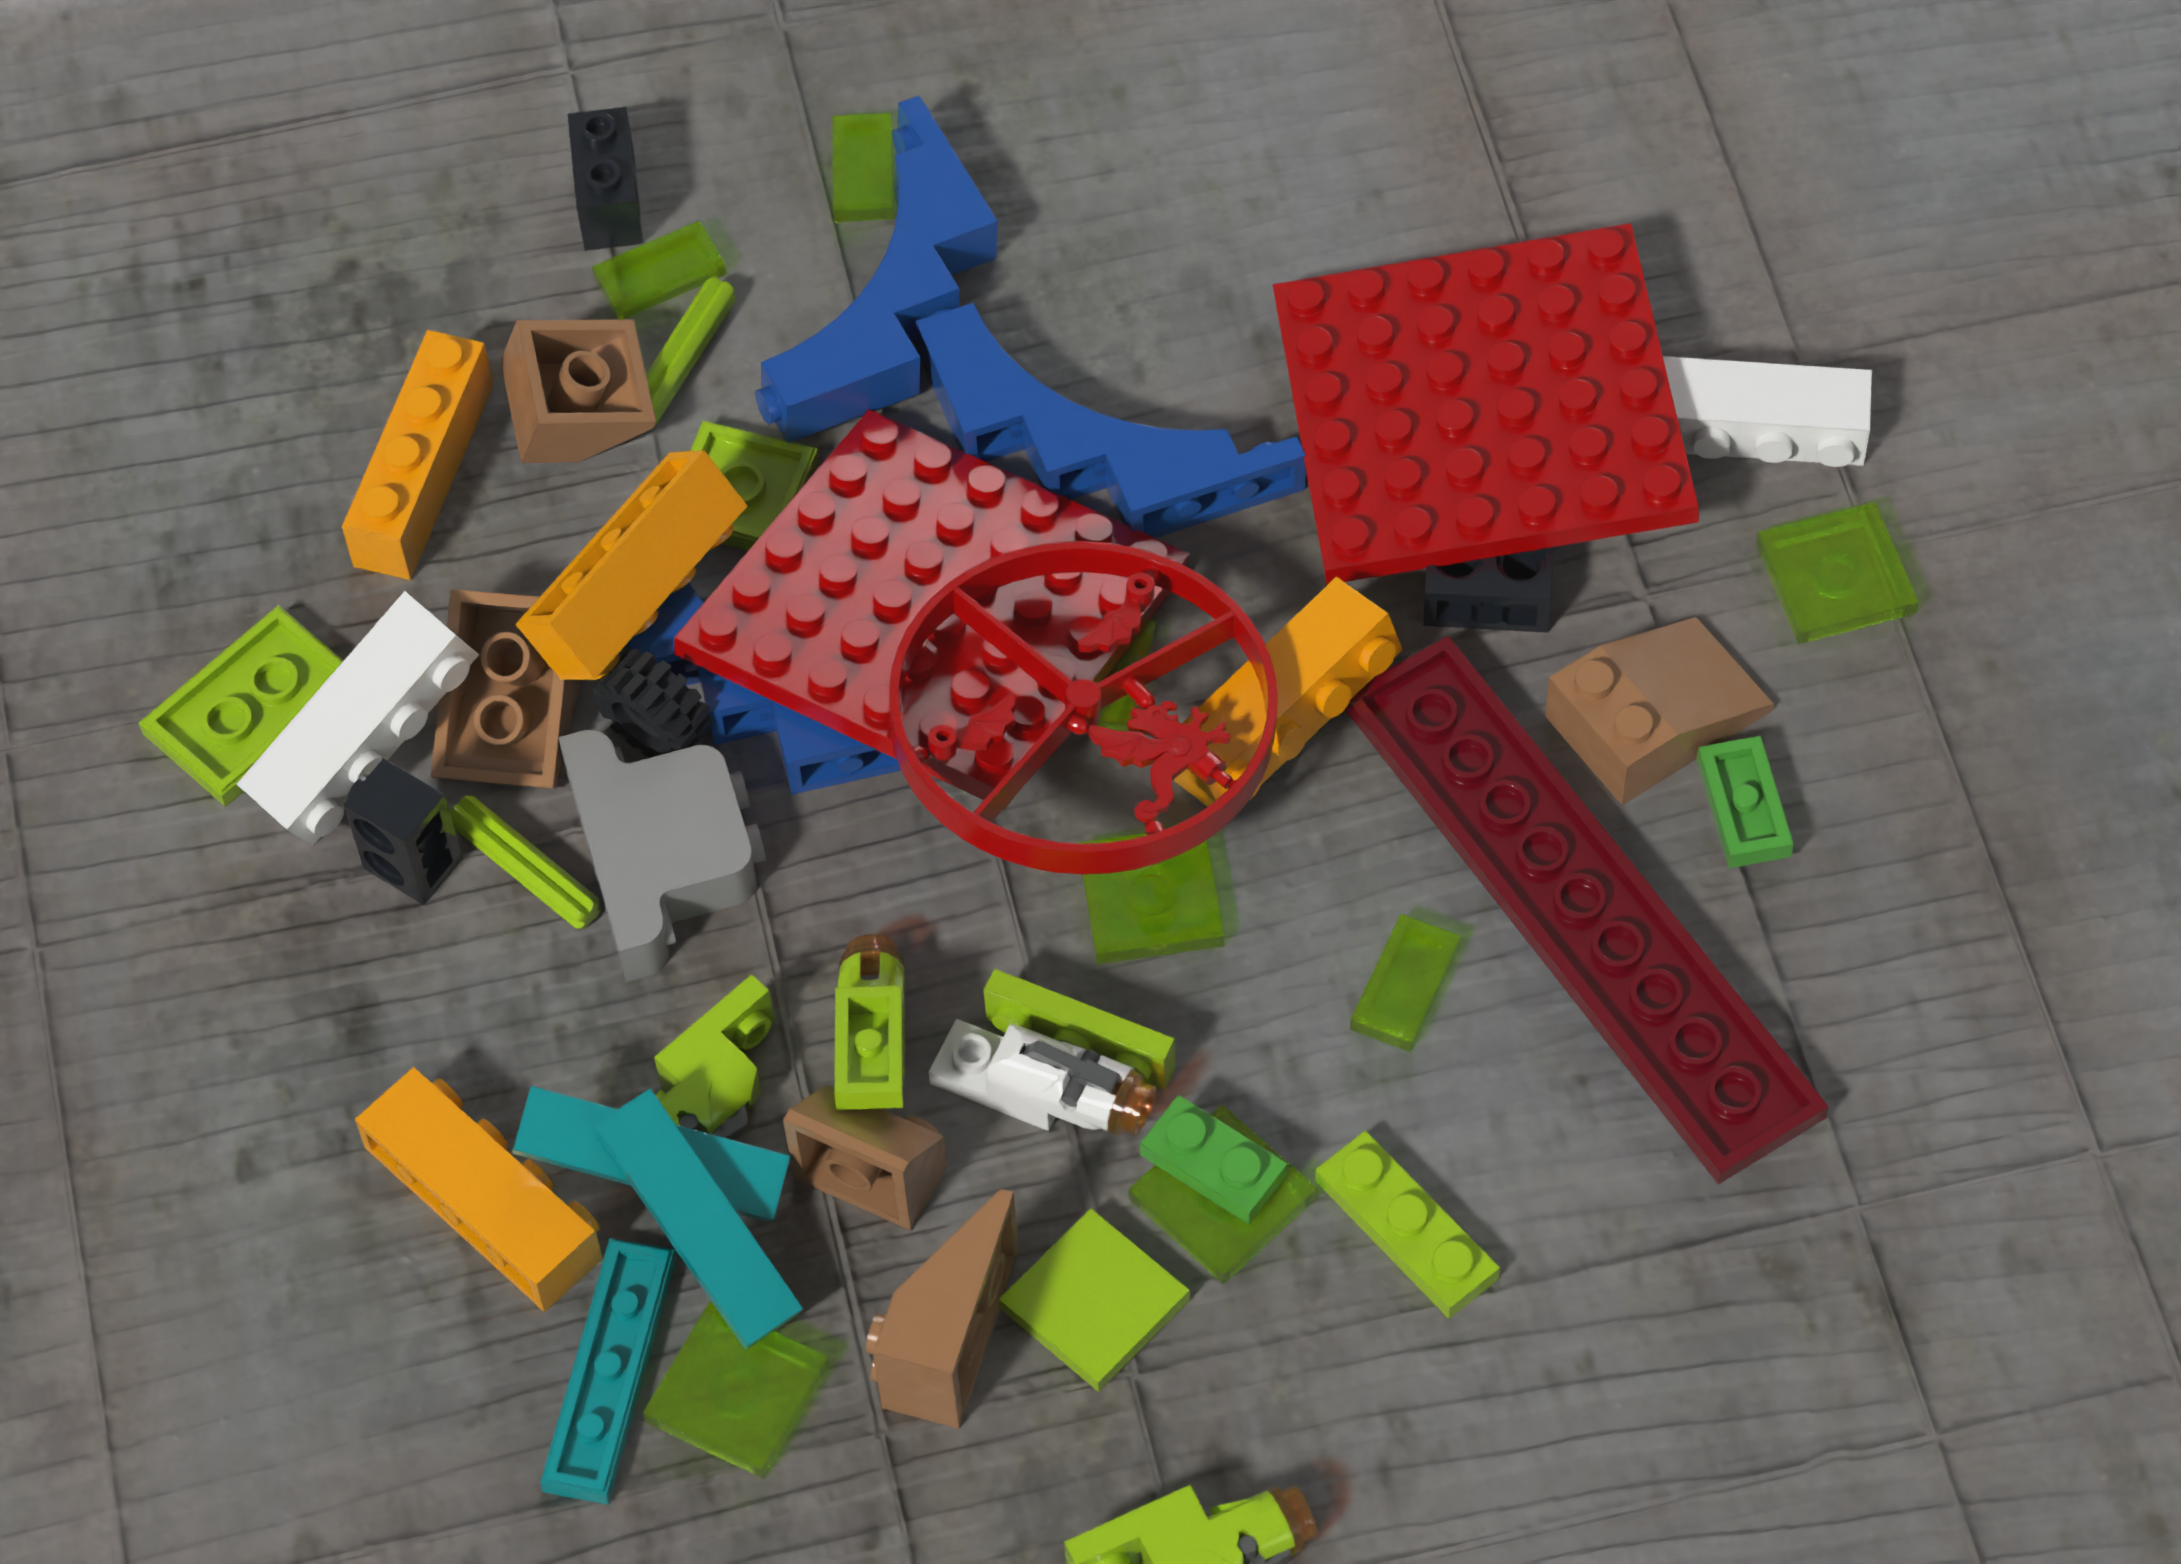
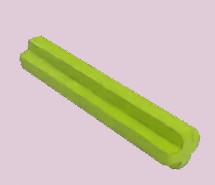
[646,277,735,425]
[450,796,601,929]

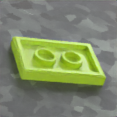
[138,605,344,807]

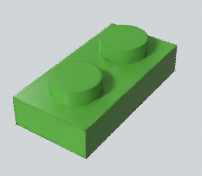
[1696,736,1794,869]
[1139,1095,1288,1225]

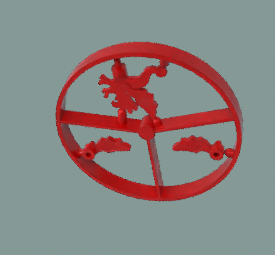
[889,541,1278,875]

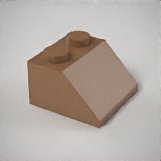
[500,319,656,463]
[783,1085,948,1231]

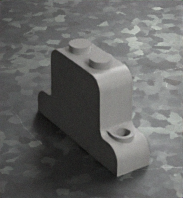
[558,730,766,982]

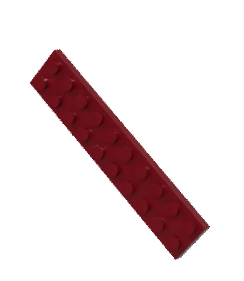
[1345,636,1829,1185]

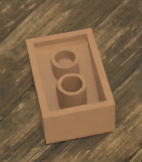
[431,589,582,789]
[1545,617,1774,805]
[866,1189,1019,1429]

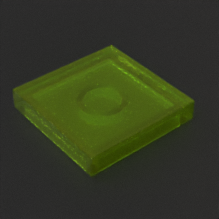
[1756,502,1919,644]
[1077,833,1224,965]
[1128,1104,1317,1285]
[643,1301,830,1479]

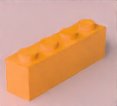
[342,330,494,580]
[515,450,747,680]
[1174,577,1403,807]
[355,1067,603,1313]

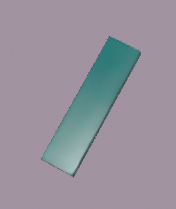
[512,1086,790,1224]
[593,1088,803,1351]
[540,1238,677,1505]

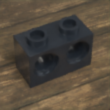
[568,107,644,251]
[1423,547,1554,633]
[344,758,463,905]

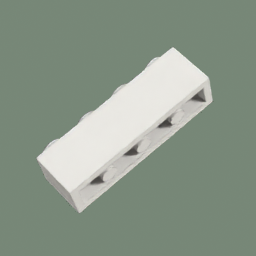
[1663,356,1872,467]
[237,591,479,847]

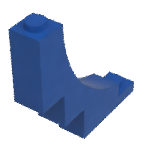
[755,95,998,443]
[916,303,1306,538]
[627,583,901,795]

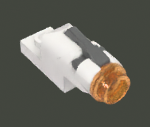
[928,1019,1156,1136]

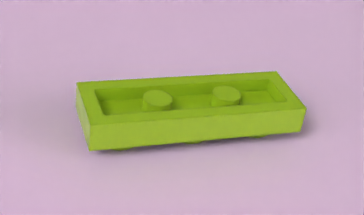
[983,968,1176,1090]
[1315,1130,1500,1319]

